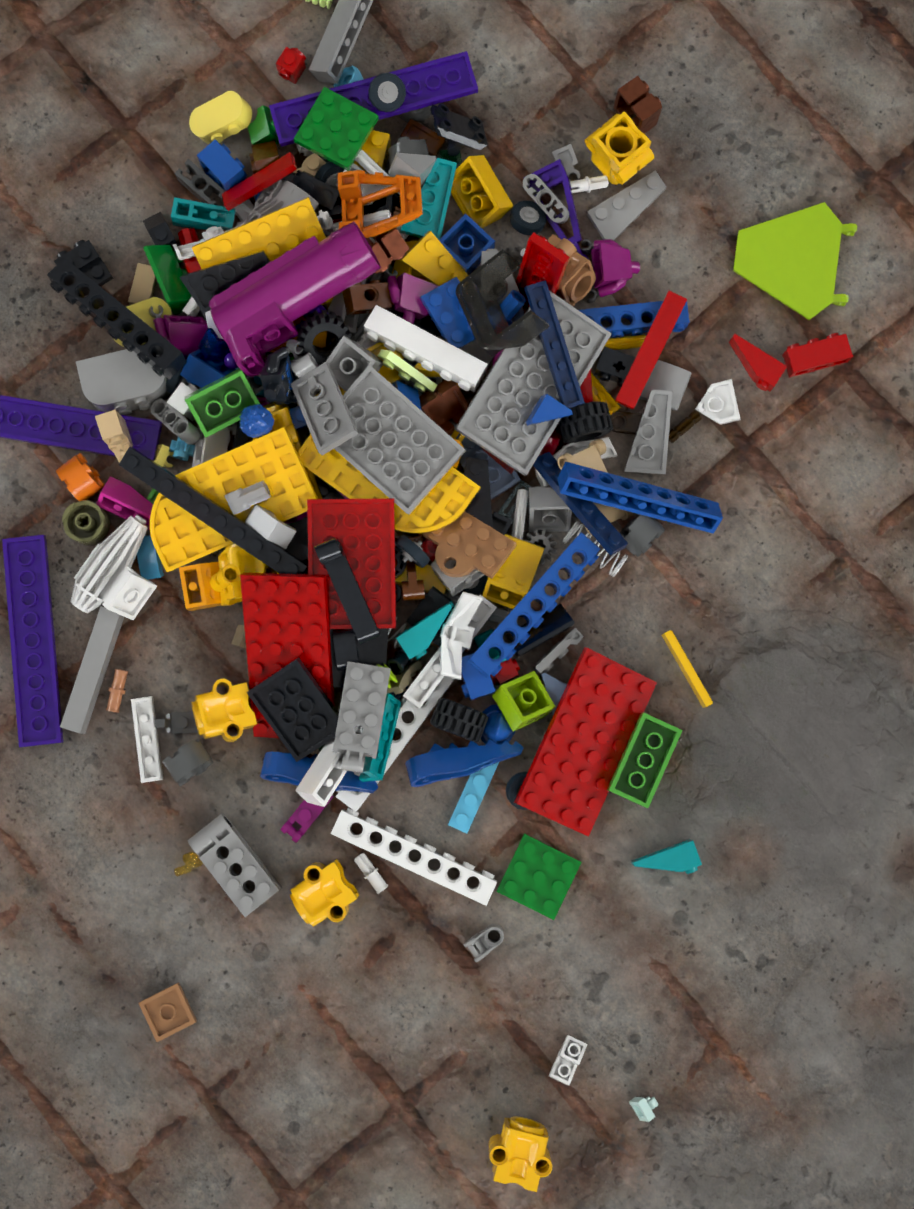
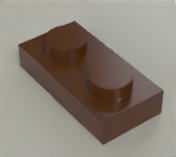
[400,119,446,156]

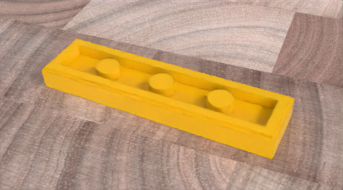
[661,630,713,708]

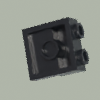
[54,240,114,286]

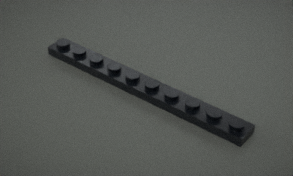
[119,447,308,574]

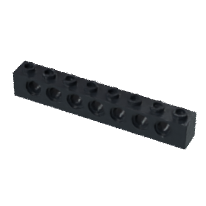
[47,258,187,380]

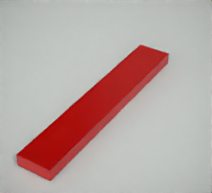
[615,290,687,410]

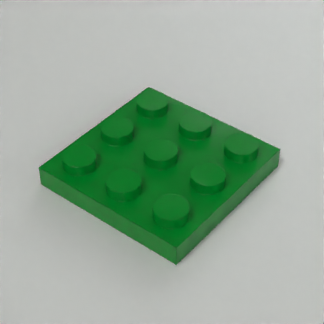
[294,87,379,171]
[496,833,582,920]

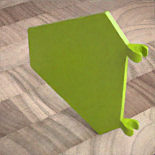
[733,202,857,320]

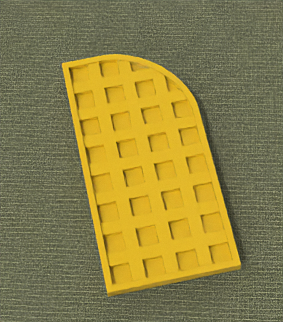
[297,389,481,534]
[150,427,318,572]

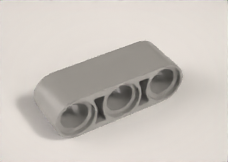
[150,399,200,445]

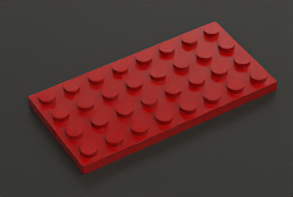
[240,573,335,738]
[514,647,657,837]

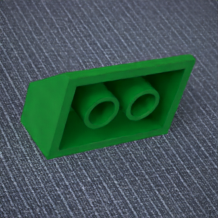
[143,245,192,315]

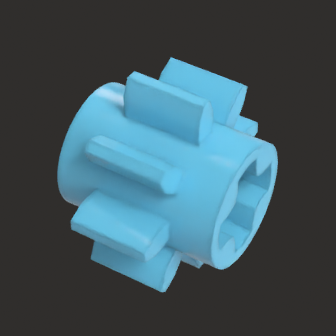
[170,437,195,461]

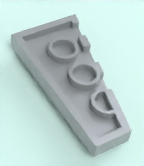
[587,170,666,240]
[623,390,672,474]

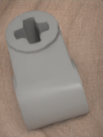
[463,924,504,962]

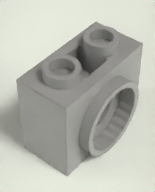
[431,559,485,597]

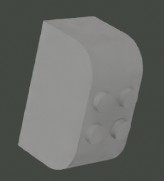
[76,349,170,415]

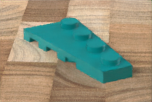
[399,158,457,240]

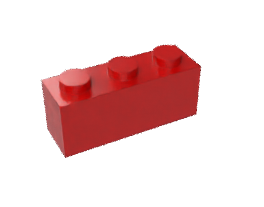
[782,333,853,378]

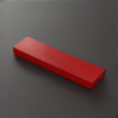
[222,152,297,211]

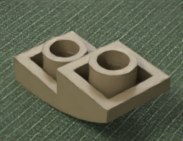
[387,660,422,695]

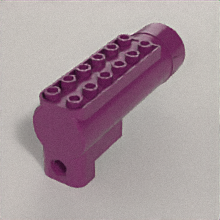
[209,221,381,377]

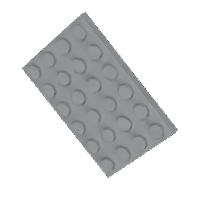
[334,365,466,515]

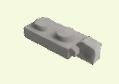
[532,628,584,673]

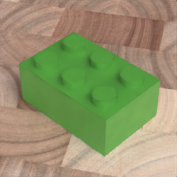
[184,368,260,438]

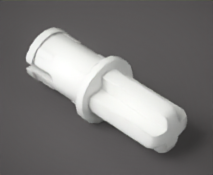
[570,175,609,194]
[317,210,333,233]
[354,853,388,894]

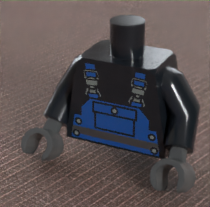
[261,339,303,405]

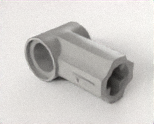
[224,480,271,515]

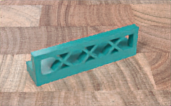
[359,693,402,782]

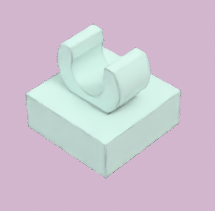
[629,1096,659,1122]

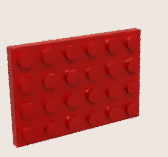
[307,498,396,629]

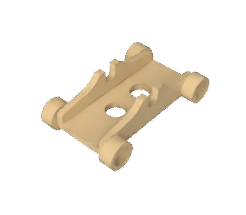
[558,439,633,536]

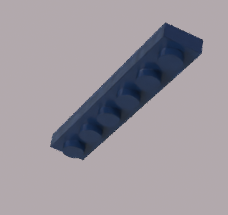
[524,280,585,408]
[533,452,628,556]

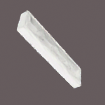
[131,696,163,783]

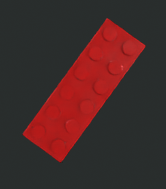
[516,232,570,308]

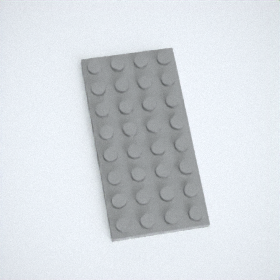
[454,290,612,476]

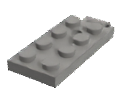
[290,352,359,456]
[333,662,391,773]

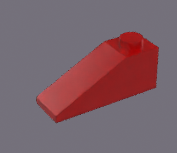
[729,334,787,392]

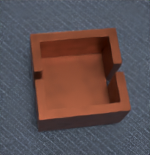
[613,76,662,134]
[366,228,410,274]
[419,380,469,435]

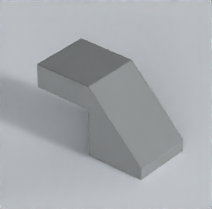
[245,504,297,549]

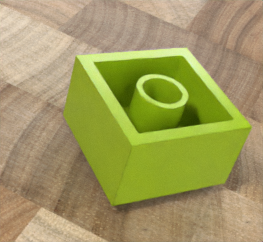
[492,671,556,732]

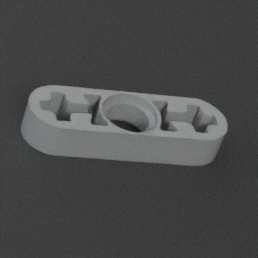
[523,174,569,224]

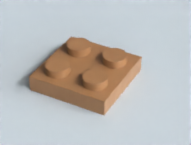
[138,982,197,1042]

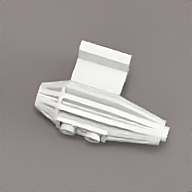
[71,515,157,620]

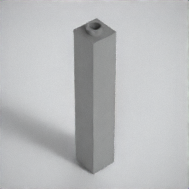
[60,606,124,734]

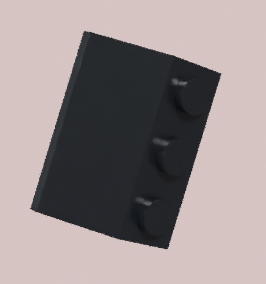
[505,604,575,658]

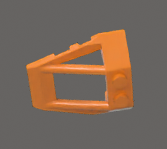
[338,170,423,238]

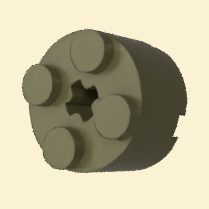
[62,500,111,545]

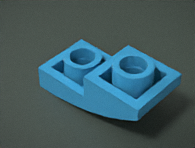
[137,535,164,580]

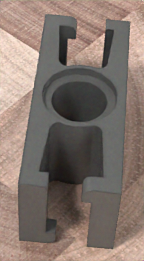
[175,159,226,206]

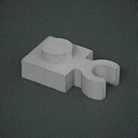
[552,144,580,180]

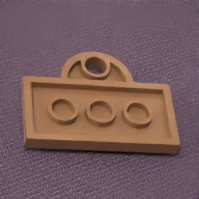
[422,511,517,579]

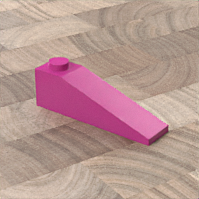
[96,476,153,531]

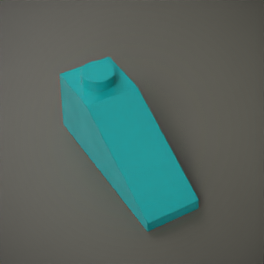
[171,197,236,230]
[396,601,454,659]
[631,839,702,874]

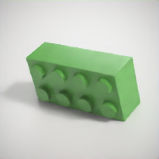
[607,712,683,808]

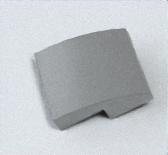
[639,360,692,411]

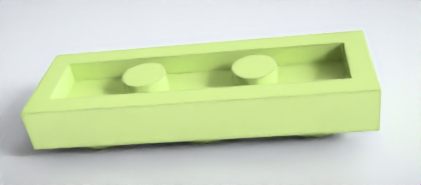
[377,349,437,392]

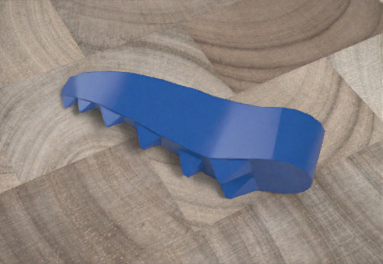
[405,739,524,787]
[260,752,378,793]

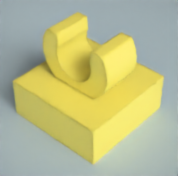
[154,444,174,468]

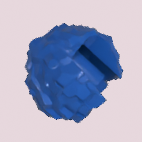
[239,404,274,438]

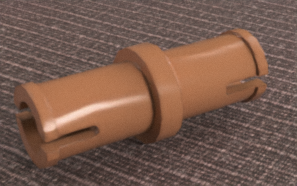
[106,669,129,713]

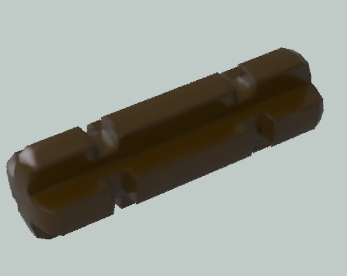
[669,410,702,443]

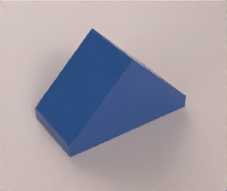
[526,394,573,426]

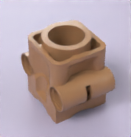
[548,234,596,306]

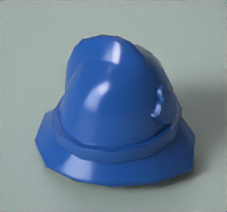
[481,704,515,745]

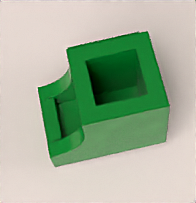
[248,105,280,145]

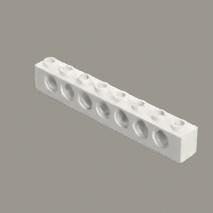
[336,676,455,812]
[331,808,497,906]

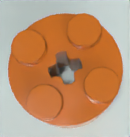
[56,453,105,502]

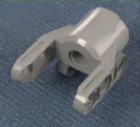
[244,180,318,224]

